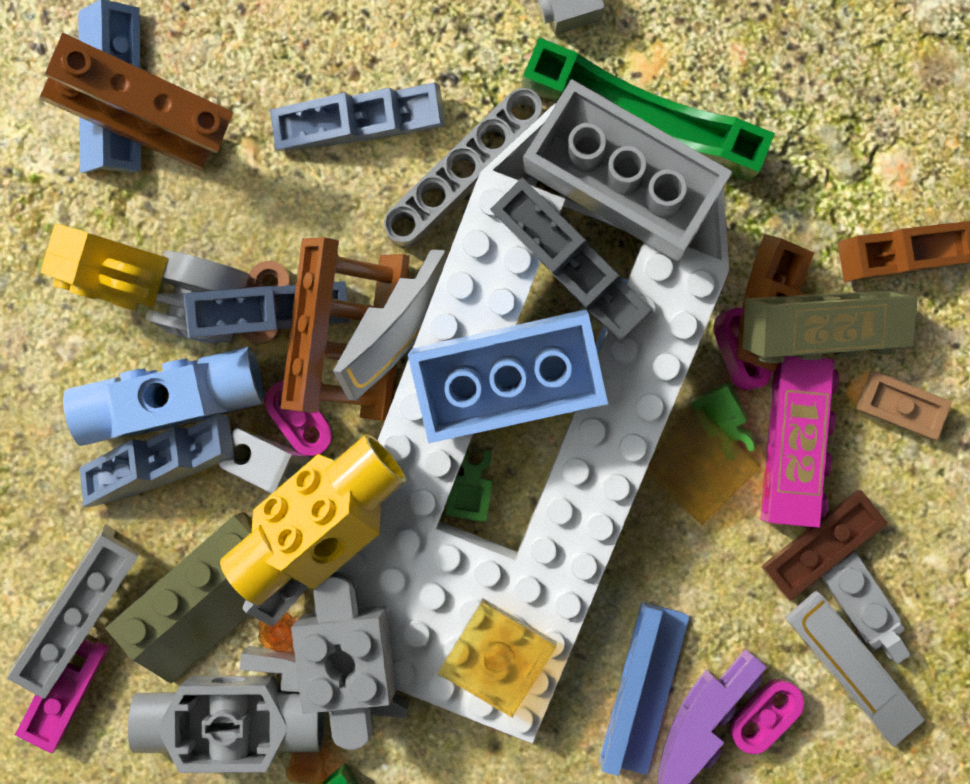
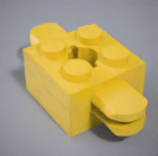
[40,223,168,311]

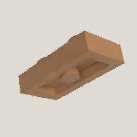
[855,371,952,440]

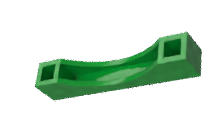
[521,37,775,182]

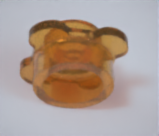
[286,743,330,784]

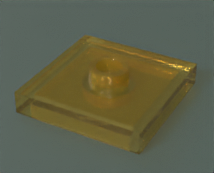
[645,408,761,525]
[438,598,557,717]

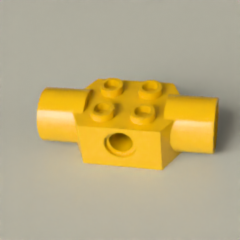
[220,434,407,605]

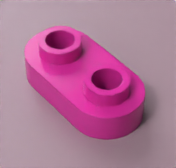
[713,307,772,390]
[265,381,333,456]
[730,679,804,754]

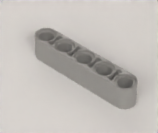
[384,88,542,248]

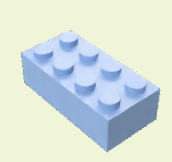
[408,310,608,443]

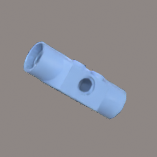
[63,346,265,446]

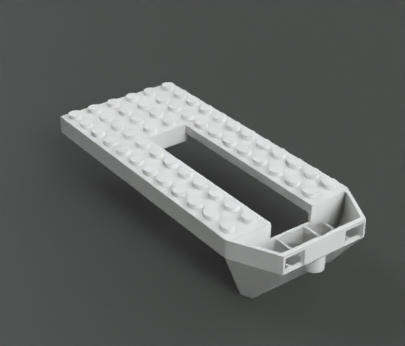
[311,104,729,744]

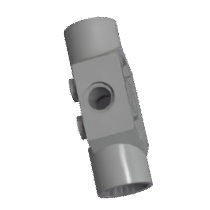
[128,676,325,773]

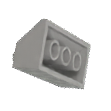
[523,79,732,262]

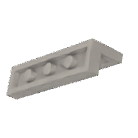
[7,524,139,699]

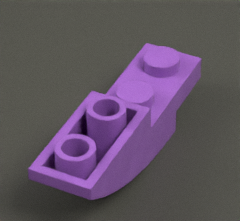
[657,649,767,784]

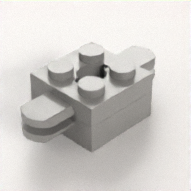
[291,572,396,750]

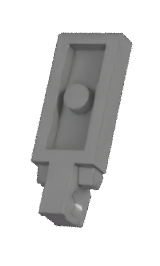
[820,551,911,664]

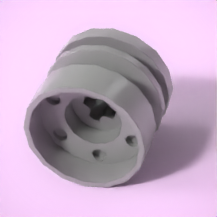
[145,250,251,344]

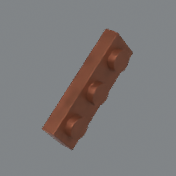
[761,490,888,601]

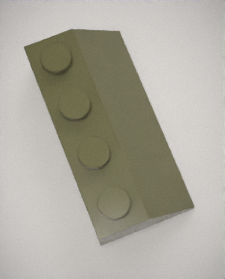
[105,512,252,684]

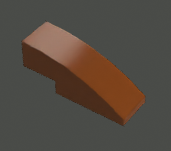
[838,221,970,282]
[737,234,815,372]

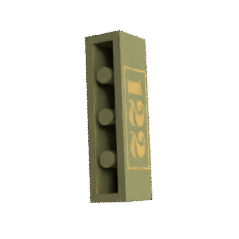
[743,290,918,363]

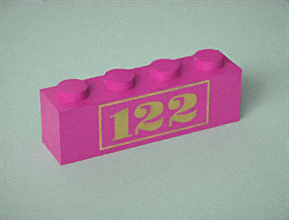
[760,356,839,528]

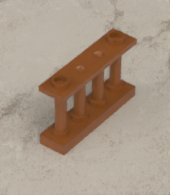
[40,32,234,171]
[280,237,410,421]

